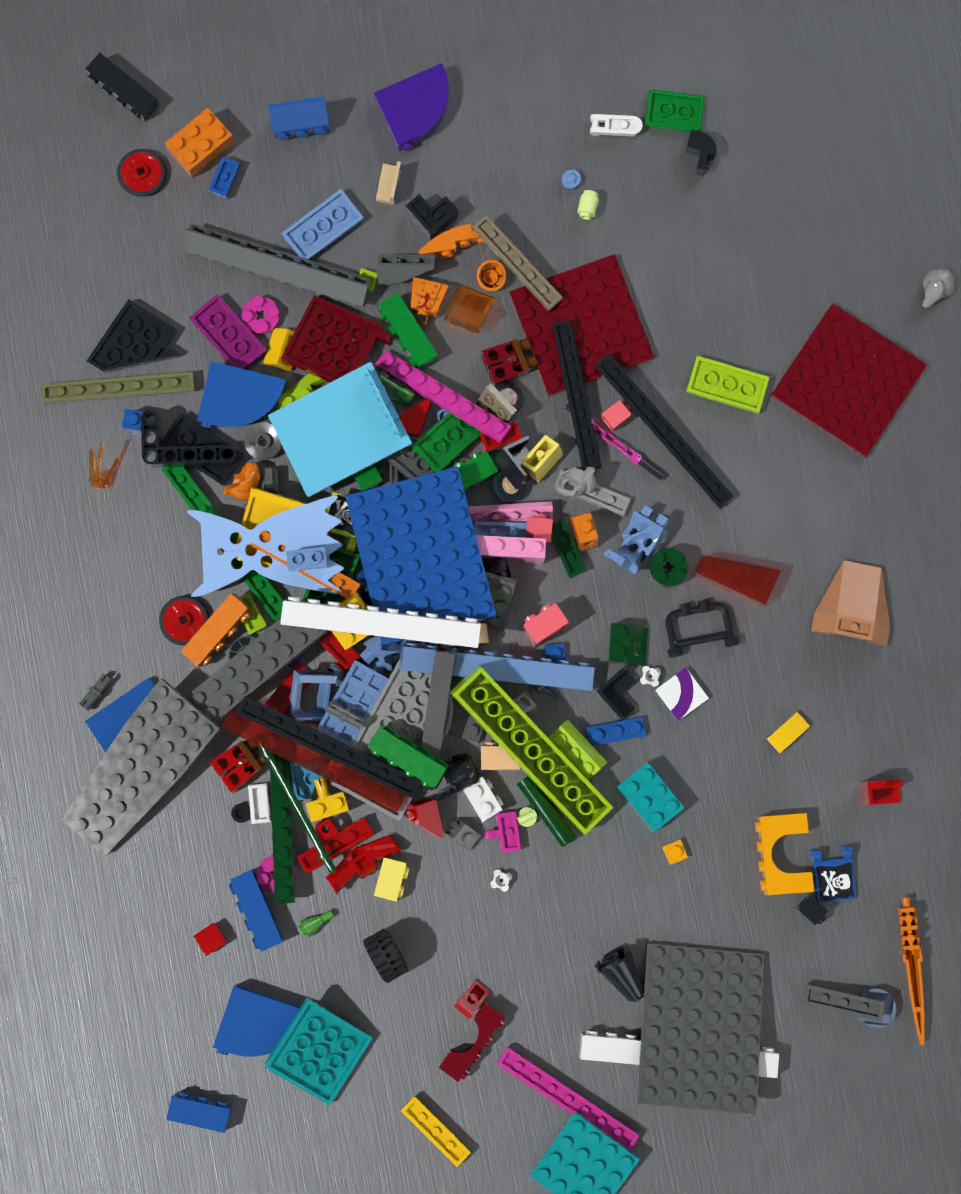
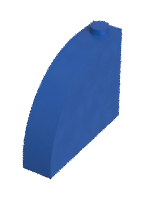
[197,361,286,428]
[213,985,300,1057]

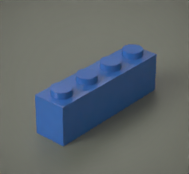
[229,870,284,952]

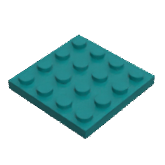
[263,998,372,1106]
[529,1111,640,1194]

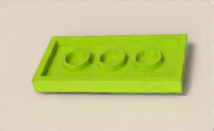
[686,356,770,414]

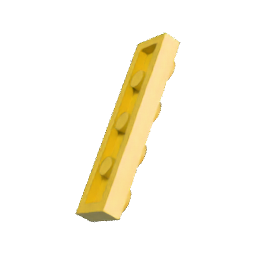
[401,1095,471,1167]

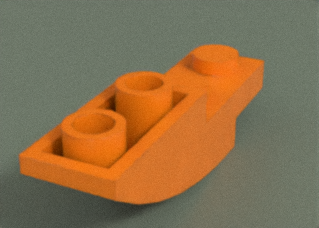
[419,224,486,258]

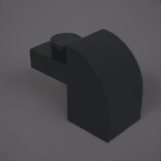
[685,129,717,176]

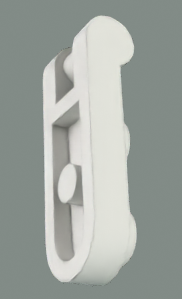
[590,114,643,136]

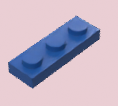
[585,717,646,746]

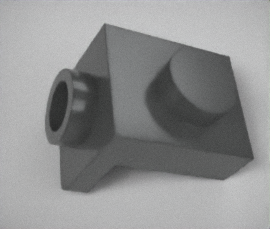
[446,818,481,851]

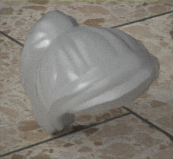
[922,269,955,308]
[556,467,596,497]

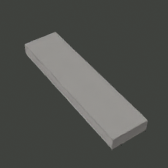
[554,470,631,517]

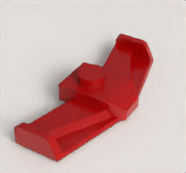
[326,834,402,895]

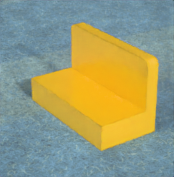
[263,328,294,371]

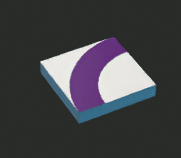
[655,668,709,721]

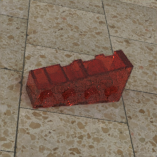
[693,555,781,607]

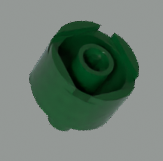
[647,548,688,589]

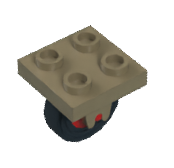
[475,382,524,424]

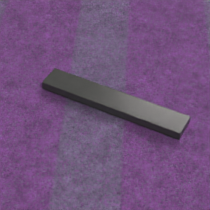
[421,650,455,758]

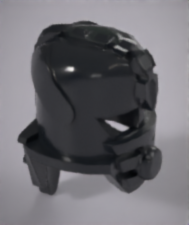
[434,753,480,802]

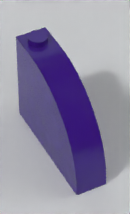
[374,63,449,152]

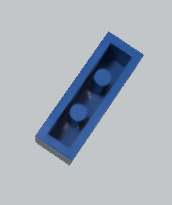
[166,1092,232,1133]

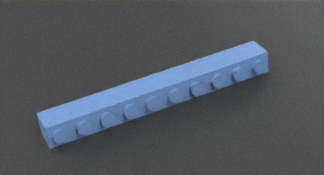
[399,643,595,691]

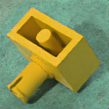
[306,777,350,822]

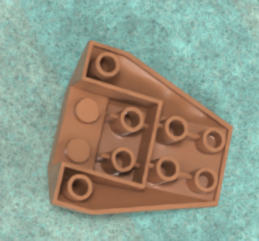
[811,561,890,647]

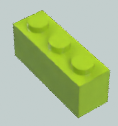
[548,720,607,780]

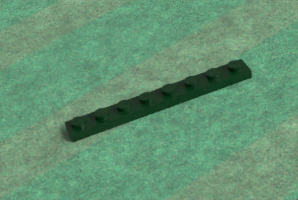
[270,747,295,904]

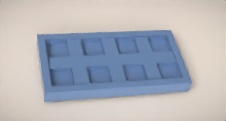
[317,660,388,746]

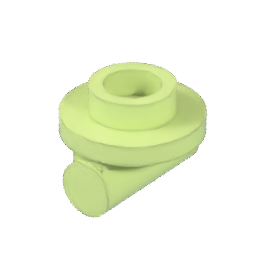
[517,807,537,827]

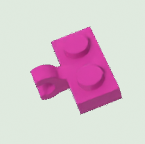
[484,812,521,853]

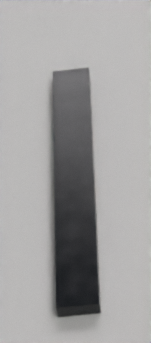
[551,320,602,471]

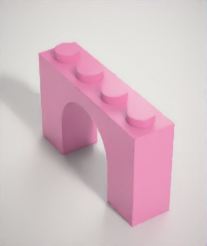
[476,535,546,564]

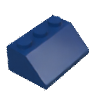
[268,97,330,140]

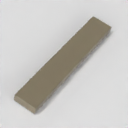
[472,215,563,311]

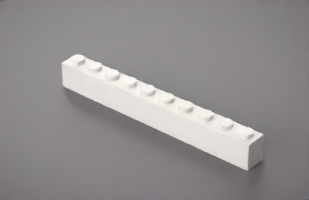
[281,597,481,648]
[579,1030,779,1078]

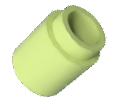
[577,190,599,220]

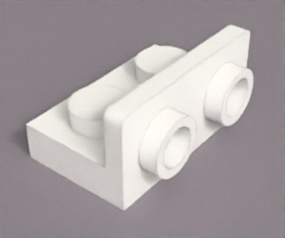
[463,777,504,822]

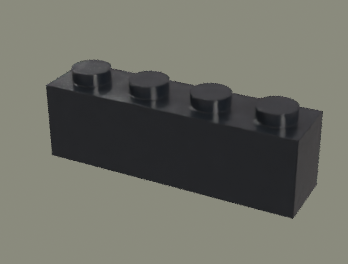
[85,52,159,121]

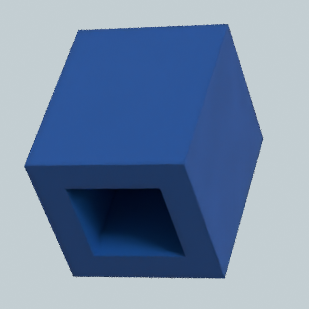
[122,409,143,434]

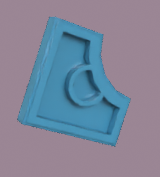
[290,757,331,800]

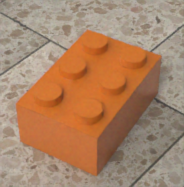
[165,108,235,178]

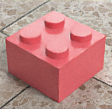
[523,603,569,647]

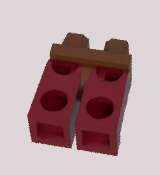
[480,338,538,387]

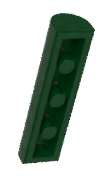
[516,776,576,848]

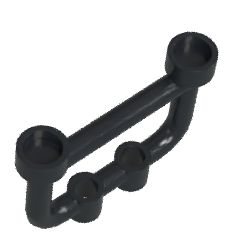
[665,599,739,658]

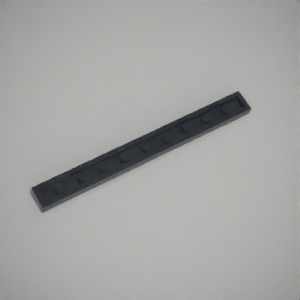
[594,353,734,509]
[236,695,421,799]

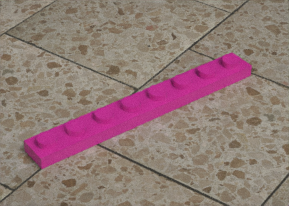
[375,350,511,444]
[496,1047,640,1150]

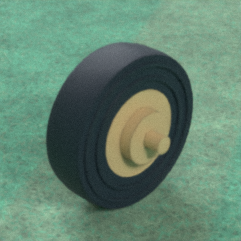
[492,470,526,502]

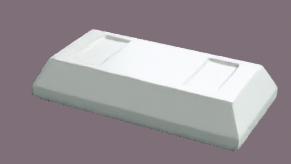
[248,783,271,824]

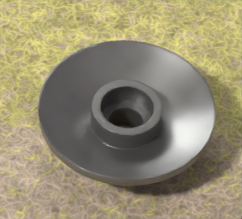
[244,422,282,460]

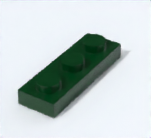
[551,518,587,579]

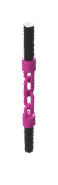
[565,404,665,481]

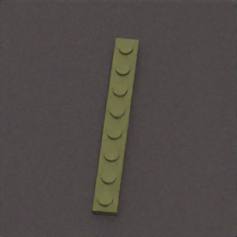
[41,371,195,404]

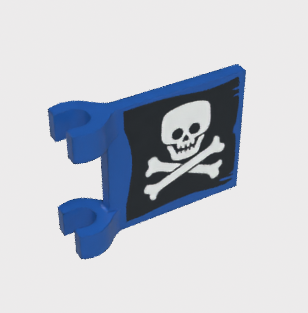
[810,845,856,903]

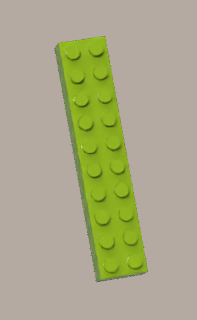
[449,666,613,835]

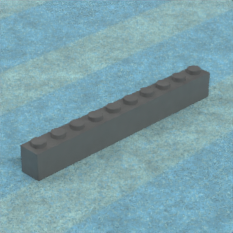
[183,224,372,307]

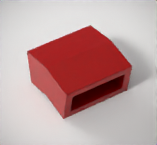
[193,922,227,956]

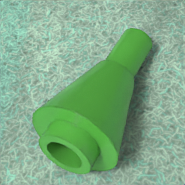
[298,910,334,938]

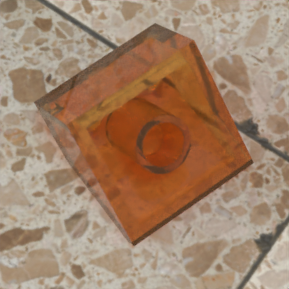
[444,284,495,334]

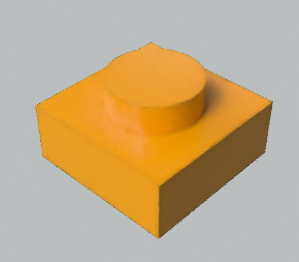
[662,839,688,865]

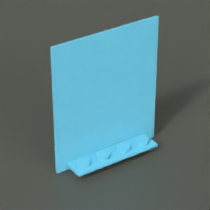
[268,362,412,497]

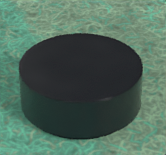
[231,803,251,823]

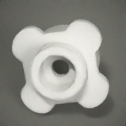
[640,666,661,687]
[490,870,512,892]

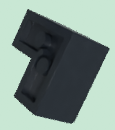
[405,194,458,240]
[493,436,532,490]
[595,666,636,721]

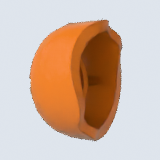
[476,260,506,291]

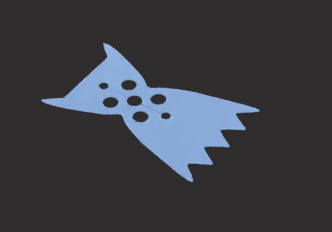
[187,496,344,597]

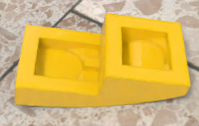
[767,712,810,754]

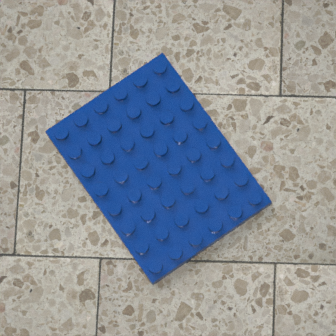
[345,467,496,646]

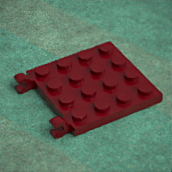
[281,295,392,383]

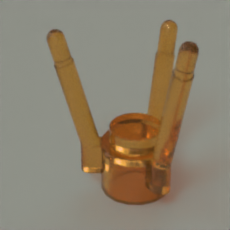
[88,443,119,489]

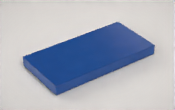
[85,678,155,753]

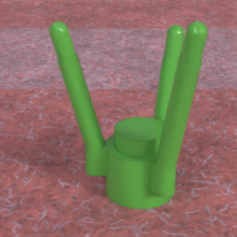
[379,376,416,406]

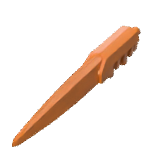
[898,897,925,1046]

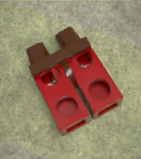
[209,737,268,793]

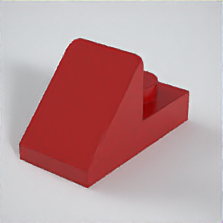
[454,979,490,1019]

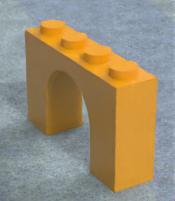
[755,813,814,895]

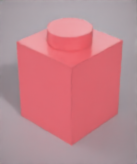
[600,400,631,432]
[525,514,553,542]

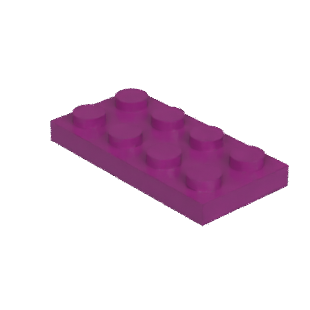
[189,294,267,370]

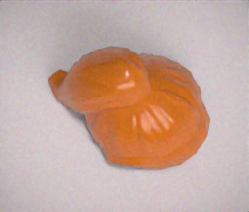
[223,462,260,502]

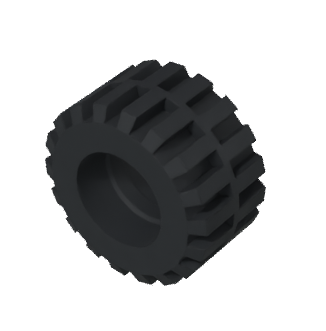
[363,928,408,983]

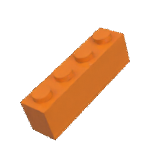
[181,593,252,667]

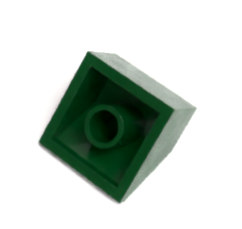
[607,623,648,666]

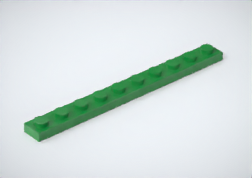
[162,467,283,622]

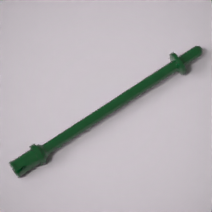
[254,734,336,874]

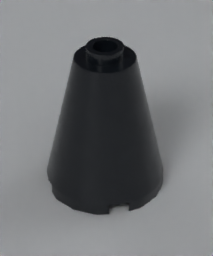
[595,946,644,1002]

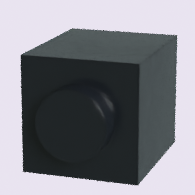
[795,894,828,926]

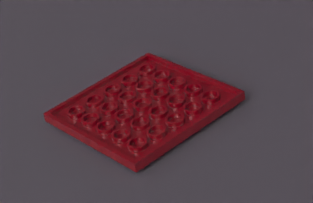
[509,254,655,397]
[770,303,927,458]

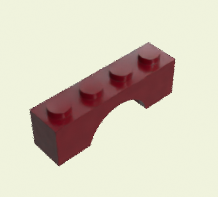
[439,1001,505,1082]

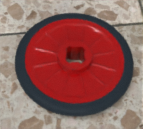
[117,149,166,197]
[159,596,209,646]

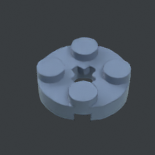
[858,988,896,1028]

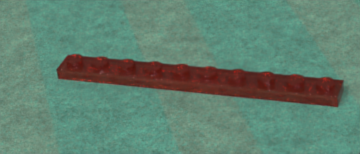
[221,710,406,813]

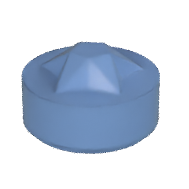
[562,170,581,190]

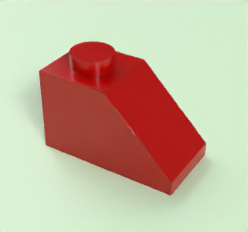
[398,399,431,438]
[407,798,444,838]

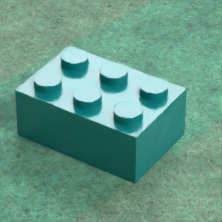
[616,762,684,832]

